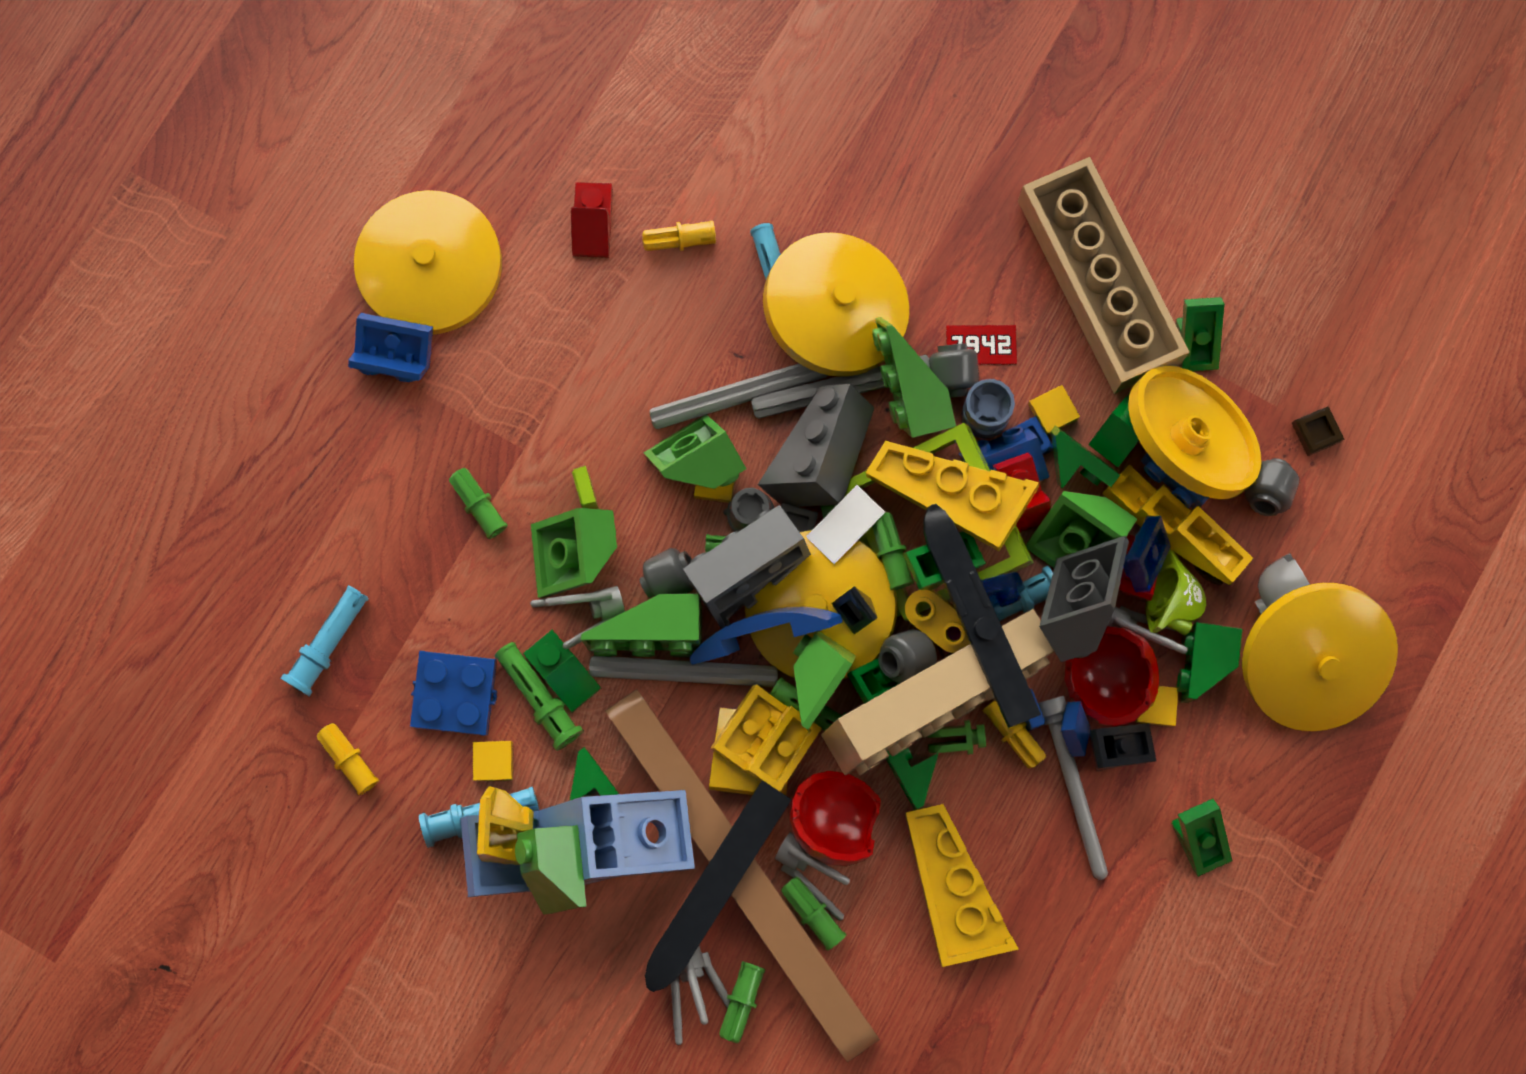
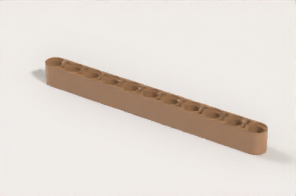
[606,689,880,1063]

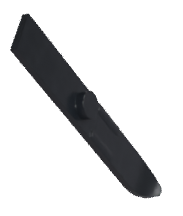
[923,504,1041,728]
[645,781,792,992]

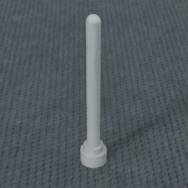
[1038,696,1108,880]

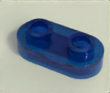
[981,572,1025,607]

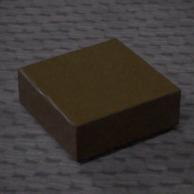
[1292,406,1345,456]

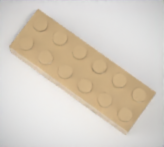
[1018,157,1189,394]
[821,609,1054,775]

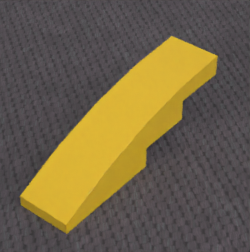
[1102,465,1253,585]

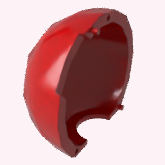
[1064,626,1159,726]
[789,771,881,867]

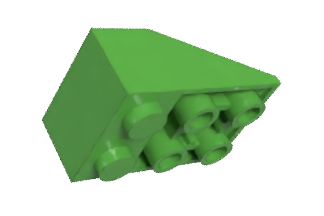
[872,317,956,438]
[581,594,702,657]

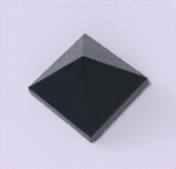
[831,586,878,634]

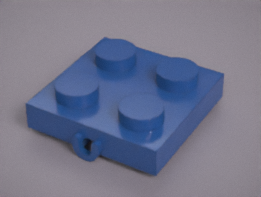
[410,651,497,735]

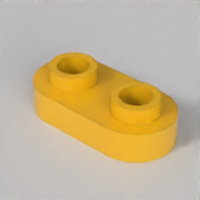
[905,590,971,653]

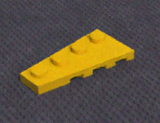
[865,441,1039,551]
[905,804,1018,967]

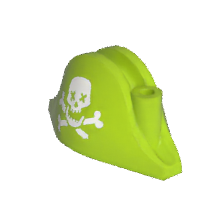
[1145,547,1206,635]

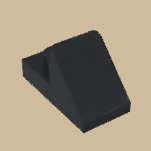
[1089,723,1157,771]

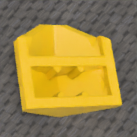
[477,786,534,865]

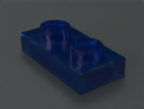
[1124,516,1171,592]

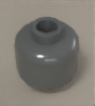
[929,343,980,398]
[1244,458,1300,516]
[640,548,694,598]
[879,630,937,684]

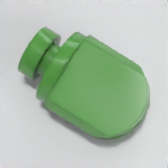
[928,720,986,755]

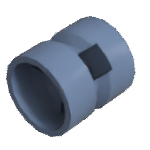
[961,379,1015,439]

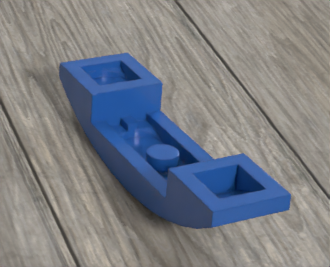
[690,607,843,665]

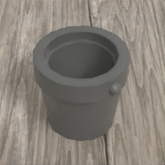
[723,488,774,532]

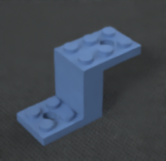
[460,790,695,897]

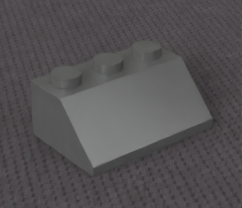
[1039,536,1129,662]

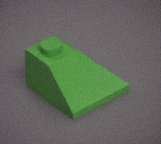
[643,414,747,489]
[1026,491,1137,568]
[531,508,617,598]
[793,631,856,730]
[515,825,587,915]

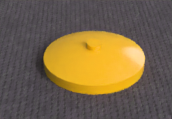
[354,190,502,335]
[763,233,909,377]
[1128,366,1261,499]
[745,530,898,679]
[1242,583,1398,731]

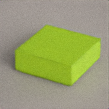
[572,466,599,509]

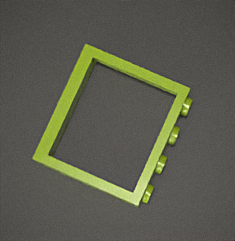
[844,423,1034,621]

